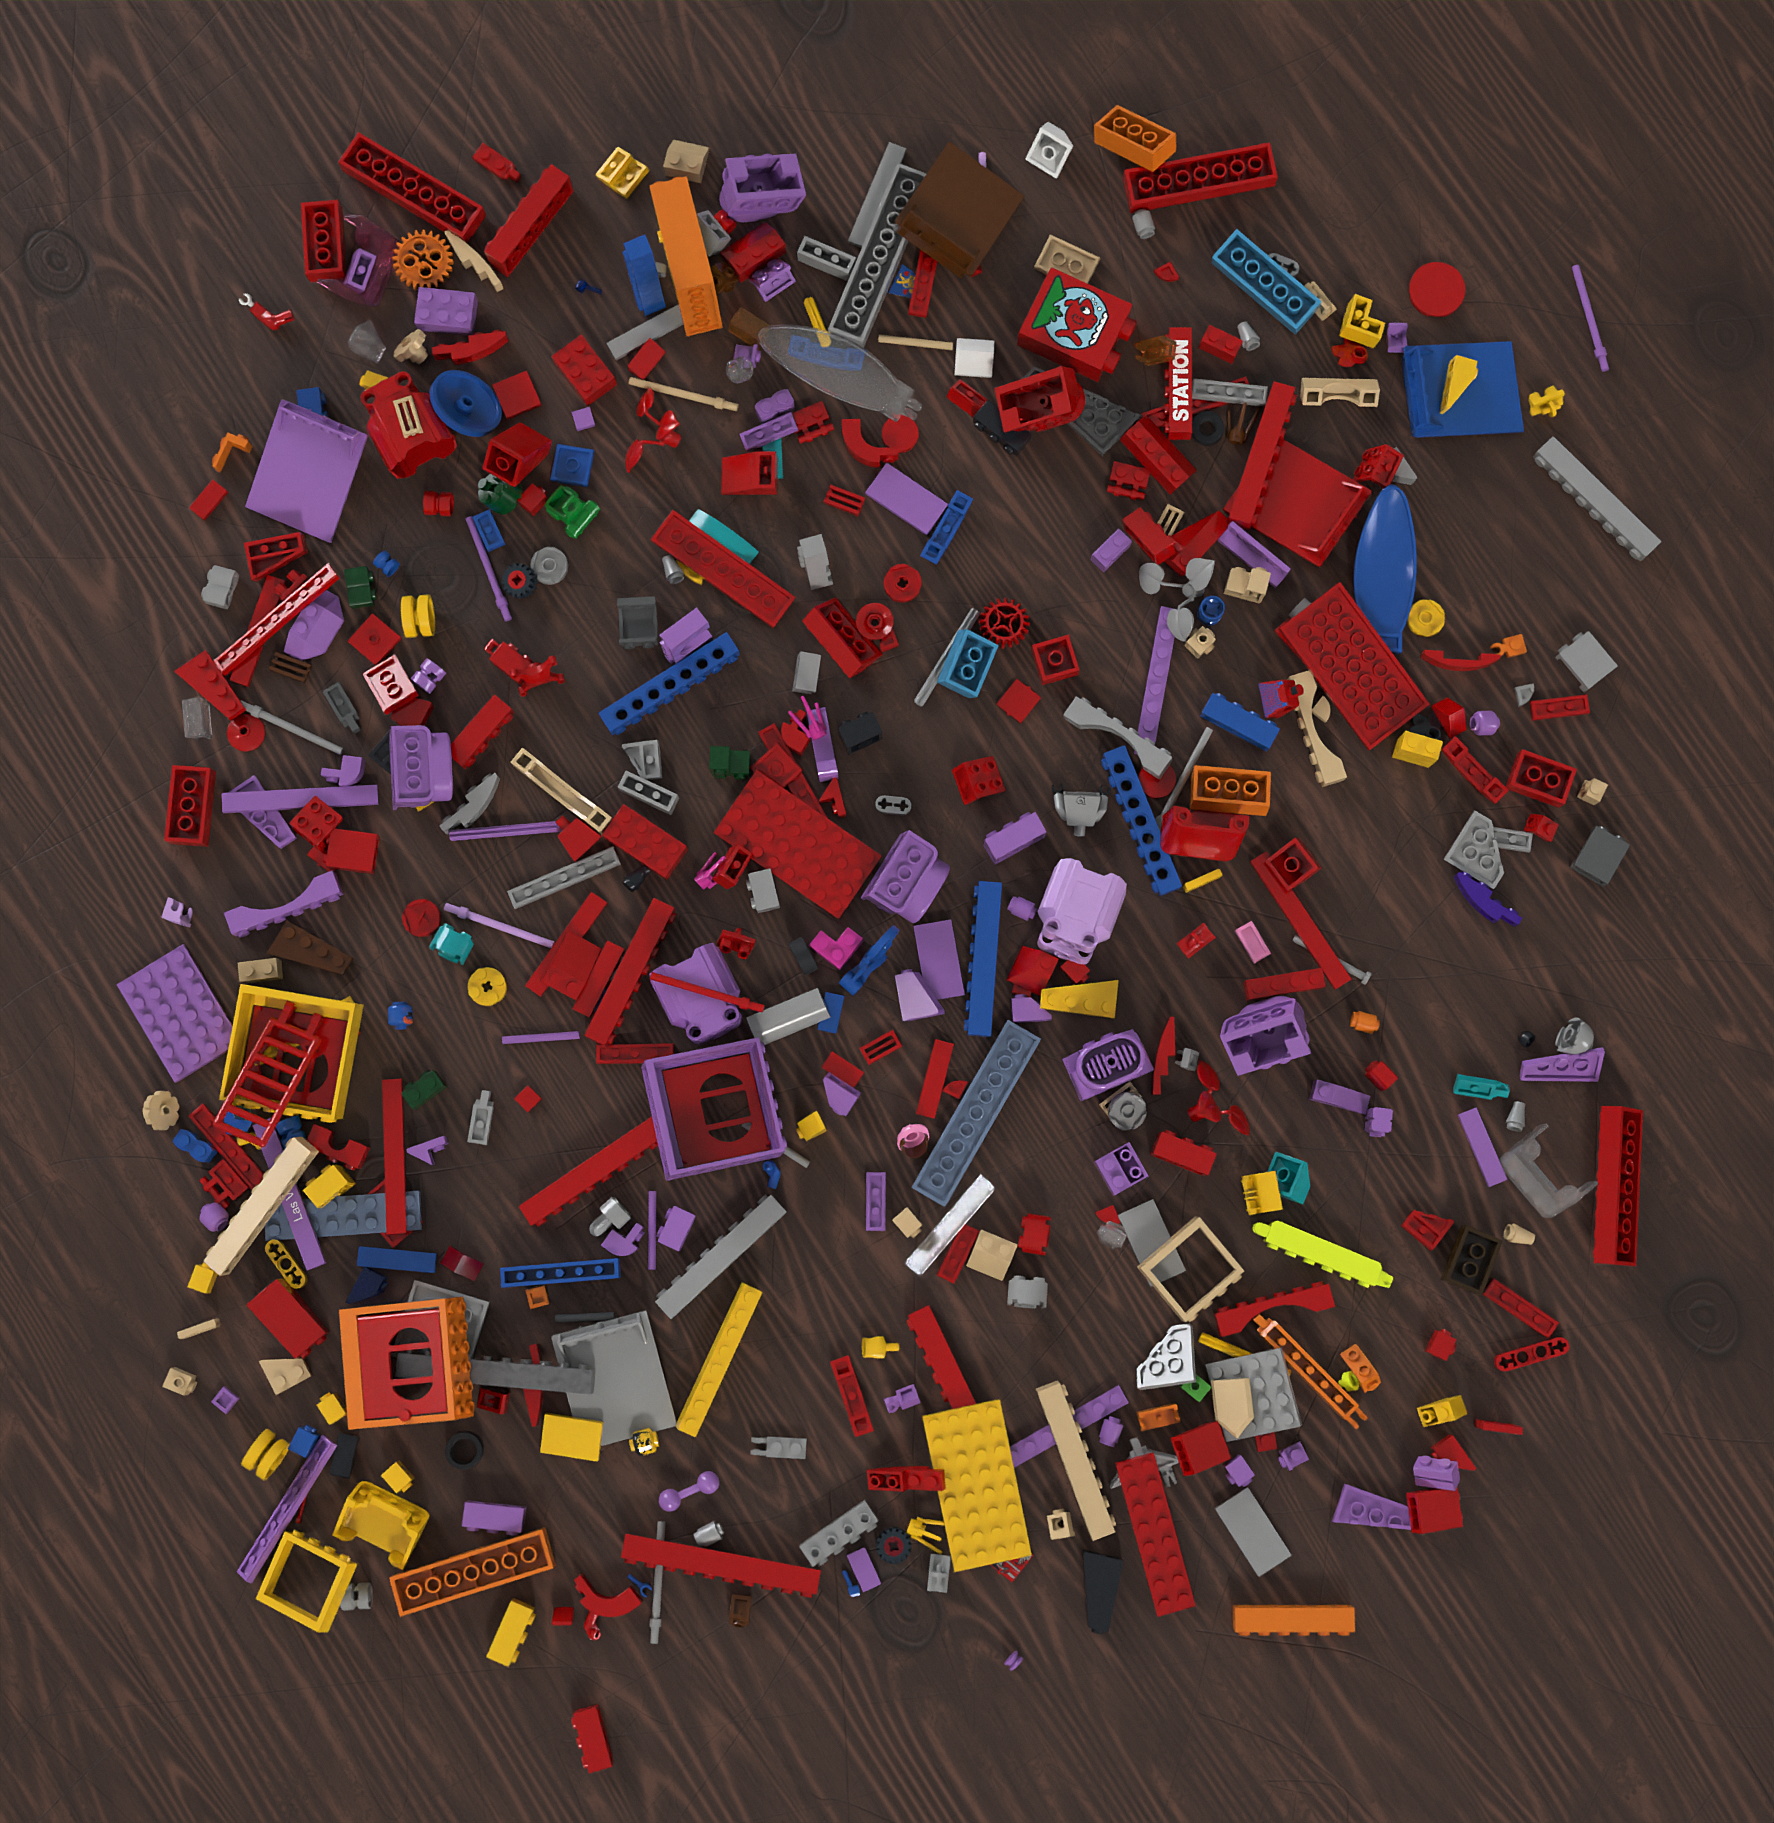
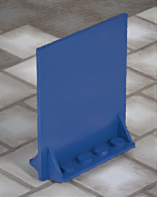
[1402,341,1524,438]

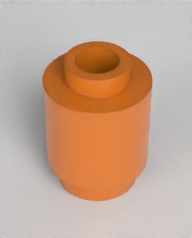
[1350,1011,1380,1034]

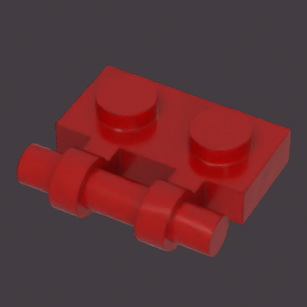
[792,401,834,444]
[1107,461,1150,500]
[199,1159,250,1210]

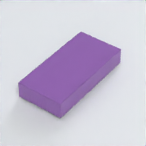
[847,1547,881,1592]

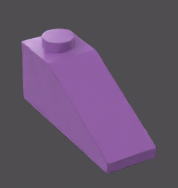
[1309,1080,1370,1115]

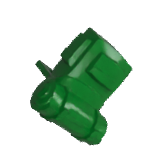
[544,485,601,539]

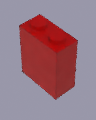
[323,829,380,874]
[1170,1421,1231,1476]
[1406,1488,1463,1534]

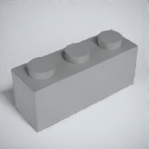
[797,236,856,281]
[617,771,679,815]

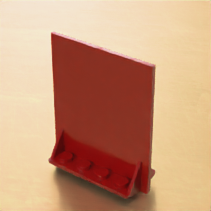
[1223,439,1372,567]

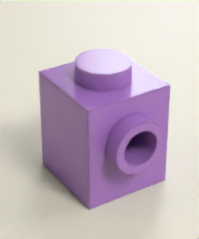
[1223,1454,1255,1487]

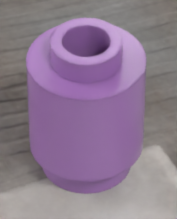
[1007,896,1037,921]
[1099,1416,1123,1447]

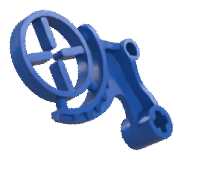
[839,925,900,996]

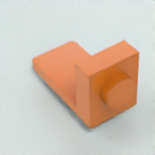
[212,433,253,472]
[1340,1344,1381,1393]

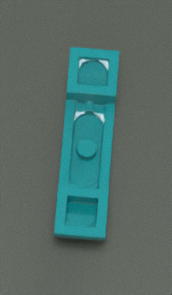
[689,509,759,564]

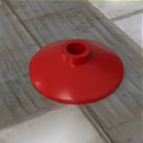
[856,603,894,640]
[227,714,265,752]

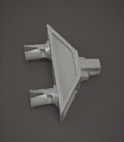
[1108,1437,1179,1489]

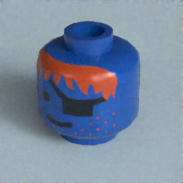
[387,1002,413,1030]

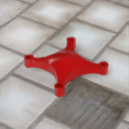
[510,656,565,696]

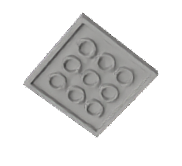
[391,1280,490,1358]
[1206,1347,1302,1442]

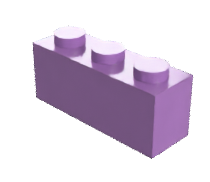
[462,1500,526,1535]

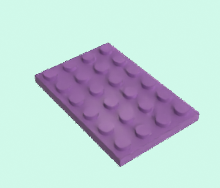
[117,944,233,1083]

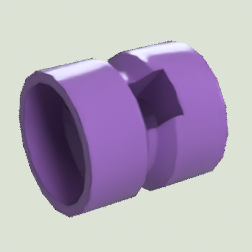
[410,658,446,694]

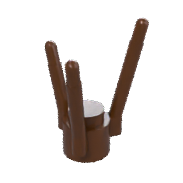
[1226,402,1260,445]

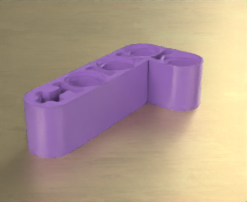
[807,707,839,782]

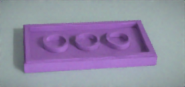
[865,463,948,536]
[913,920,965,1000]

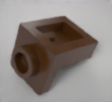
[729,1594,752,1628]

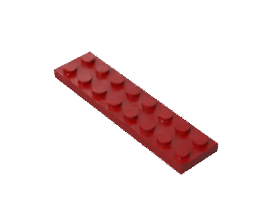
[651,510,796,629]
[1115,1452,1196,1617]

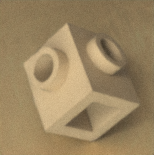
[1185,626,1216,659]

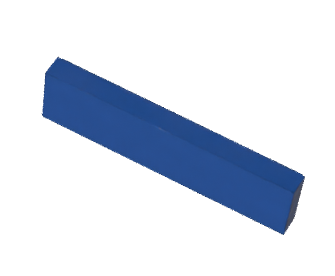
[357,1246,437,1273]

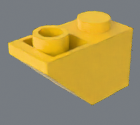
[1417,1395,1467,1427]

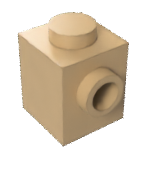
[162,1367,197,1395]

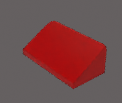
[627,338,666,380]
[947,379,988,417]

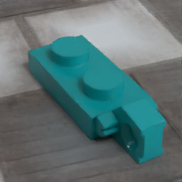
[1453,1074,1510,1100]

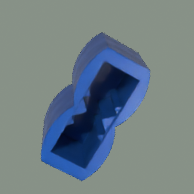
[173,1129,218,1163]

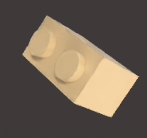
[238,958,283,984]

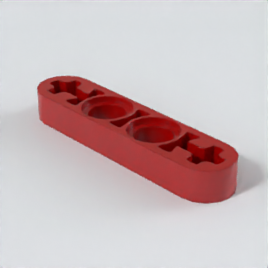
[1494,1337,1569,1372]

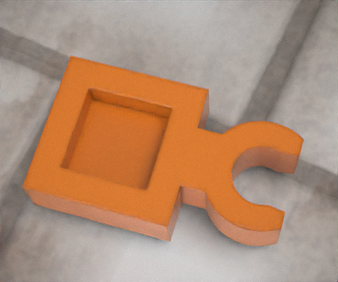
[1490,634,1527,658]

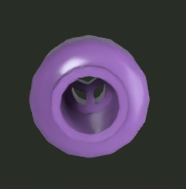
[1470,711,1500,736]
[200,1203,229,1232]

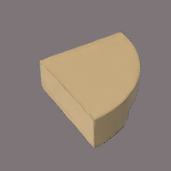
[1312,696,1330,723]

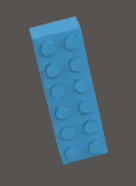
[1211,229,1322,335]

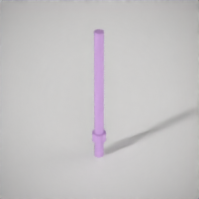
[444,903,554,948]

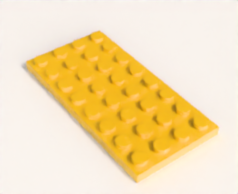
[922,1399,1032,1572]

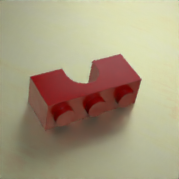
[306,1124,371,1171]

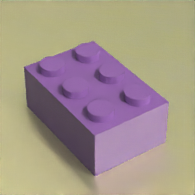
[414,287,478,336]
[983,812,1046,865]

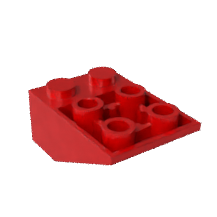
[721,451,778,495]

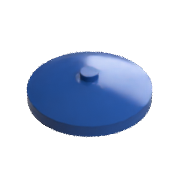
[430,370,502,437]

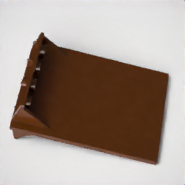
[895,141,1024,278]

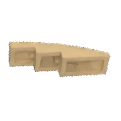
[444,230,503,292]

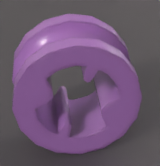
[1004,1651,1023,1671]

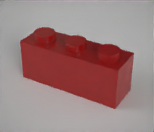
[1122,507,1175,565]
[571,1704,614,1773]

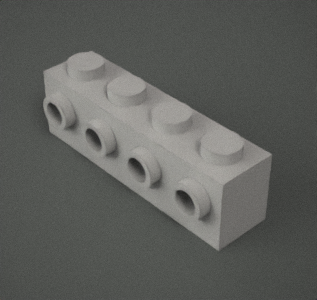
[799,1499,879,1567]

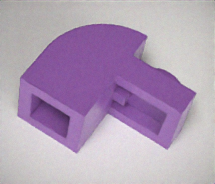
[321,755,366,787]
[601,1223,645,1256]

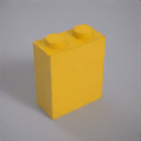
[1392,731,1443,768]

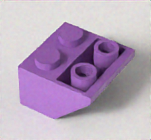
[1094,1142,1148,1196]

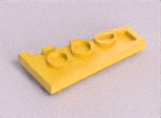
[1040,980,1118,1018]

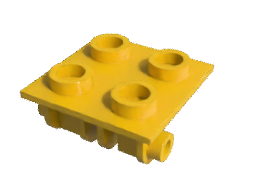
[1241,1171,1283,1215]

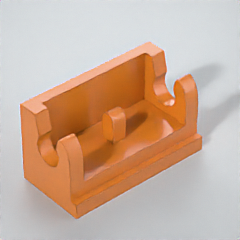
[1137,1403,1180,1431]

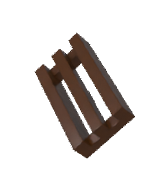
[269,652,312,683]

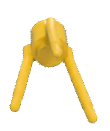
[907,1517,945,1554]

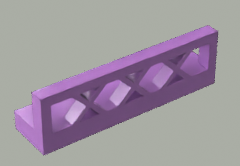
[1218,521,1290,589]

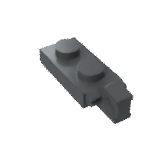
[322,682,361,734]

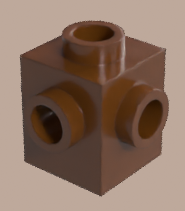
[711,262,739,294]

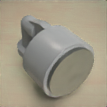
[589,1197,632,1236]

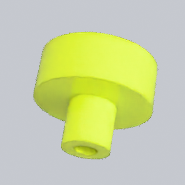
[1338,1371,1359,1392]

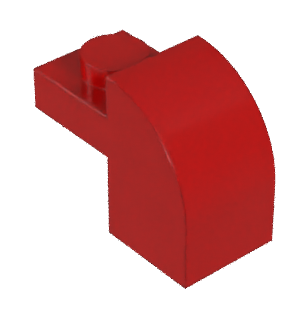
[781,709,811,756]

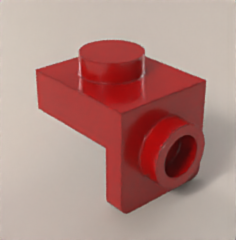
[1524,814,1559,842]

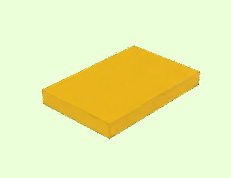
[540,1413,604,1462]

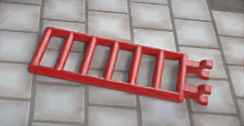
[213,1001,324,1147]

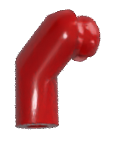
[583,1611,601,1640]

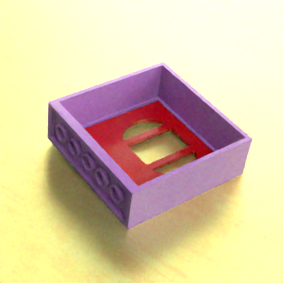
[641,1037,787,1181]

